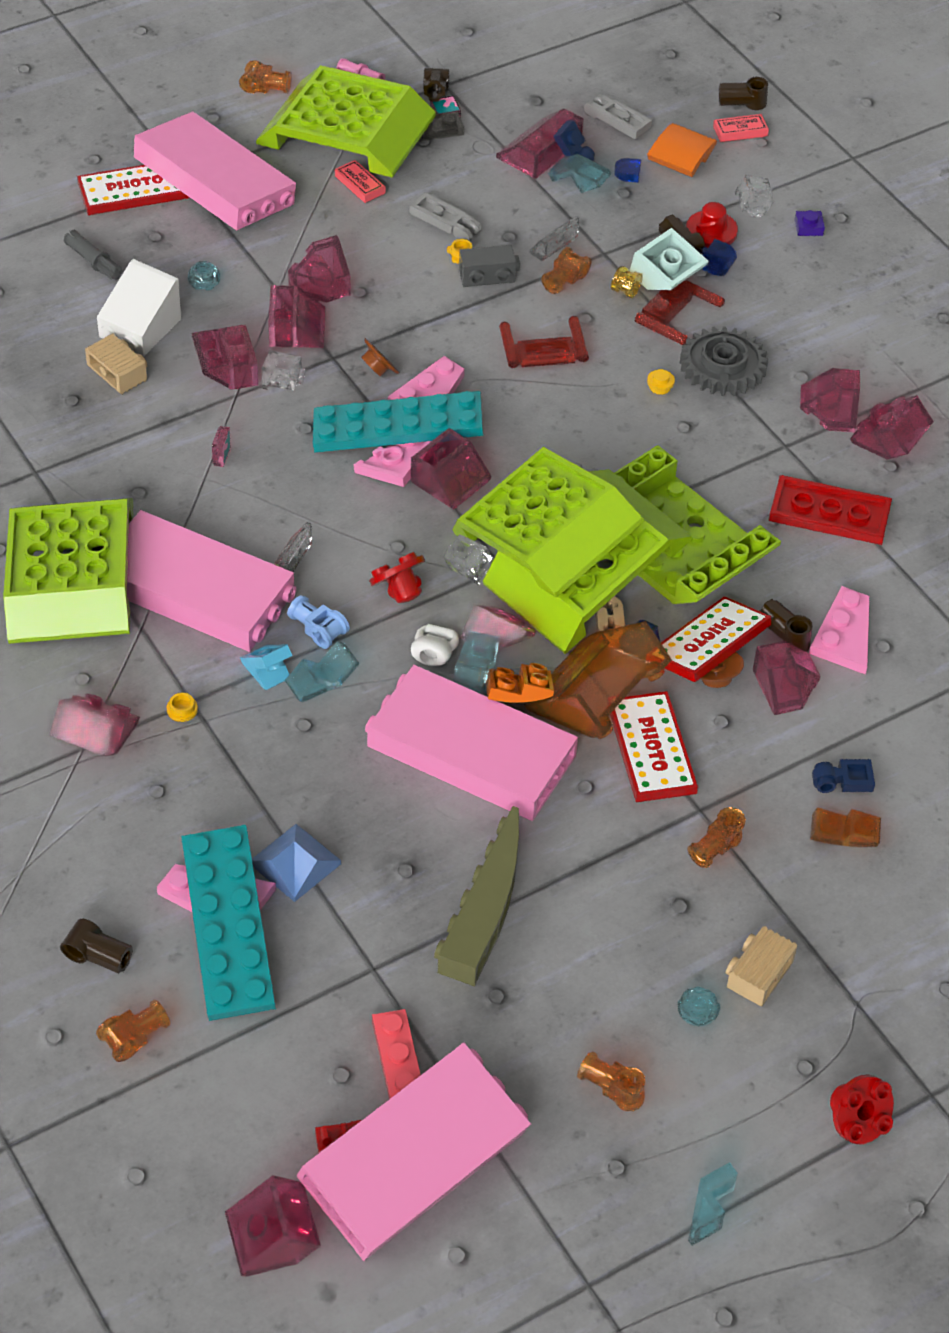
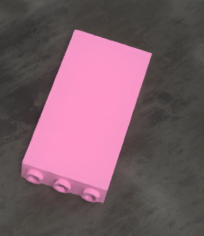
[134,112,296,231]
[127,510,297,652]
[365,665,578,821]
[297,1042,531,1261]

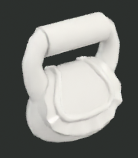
[411,624,459,666]

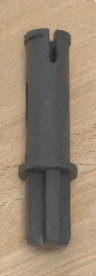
[64,229,122,280]

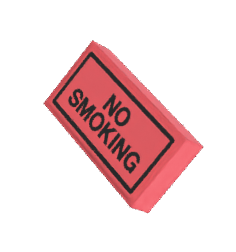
[713,114,769,142]
[335,160,386,203]

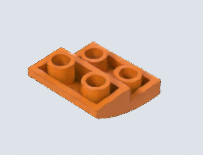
[647,123,717,177]
[486,663,554,703]

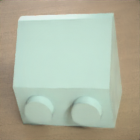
[629,228,709,290]

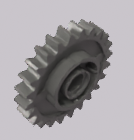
[680,327,768,396]

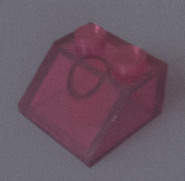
[225,1175,321,1277]

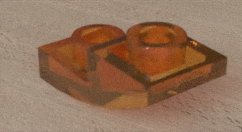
[810,807,881,847]

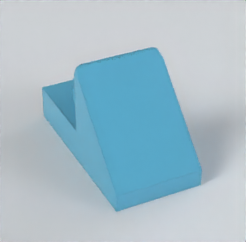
[240,644,293,690]

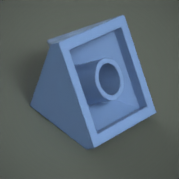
[252,824,341,902]

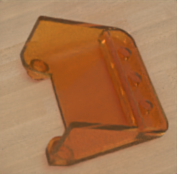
[524,621,672,739]

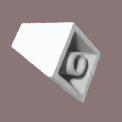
[97,259,181,357]

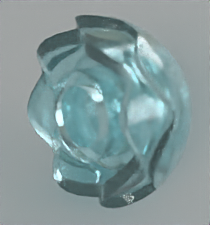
[187,261,221,290]
[677,987,720,1027]

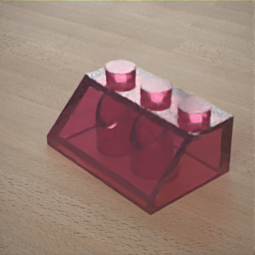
[496,108,584,179]

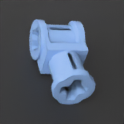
[287,595,350,649]

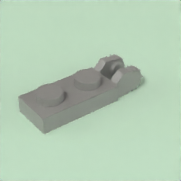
[583,93,652,140]
[409,192,482,241]

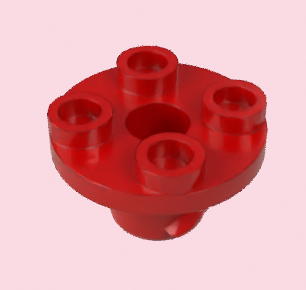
[686,202,738,252]
[369,552,425,603]
[830,1074,894,1144]

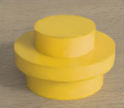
[647,369,675,395]
[167,693,198,722]

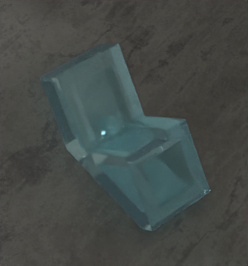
[548,154,612,193]
[453,631,499,695]
[285,641,360,702]
[688,1162,738,1246]

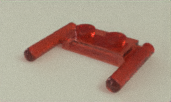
[634,280,725,345]
[499,316,589,368]

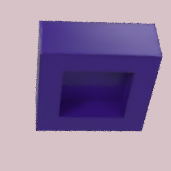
[795,210,825,236]

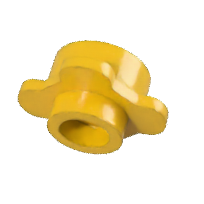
[447,239,472,264]

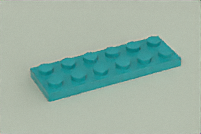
[313,391,483,453]
[181,825,276,1021]

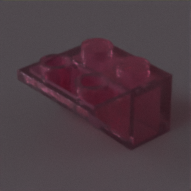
[268,285,326,348]
[191,324,258,390]
[850,395,934,460]
[411,428,491,510]
[49,693,140,756]

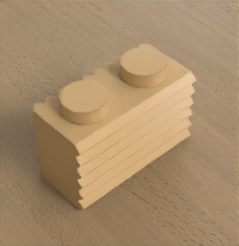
[85,333,147,394]
[725,926,797,1007]

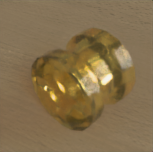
[611,266,643,298]

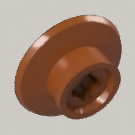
[361,338,400,377]
[700,652,744,688]

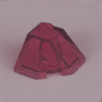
[288,235,351,303]
[800,368,860,433]
[460,605,536,654]
[753,641,821,715]

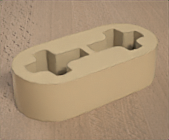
[595,596,625,648]

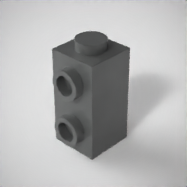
[459,245,520,287]

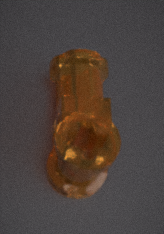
[239,60,292,94]
[541,247,592,294]
[687,807,746,868]
[96,1000,170,1062]
[577,1051,645,1111]

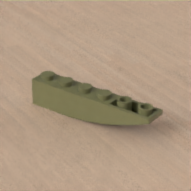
[434,806,519,987]

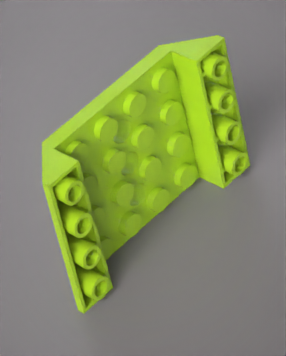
[256,65,436,178]
[614,445,781,604]
[452,447,644,598]
[483,469,692,654]
[3,498,133,644]

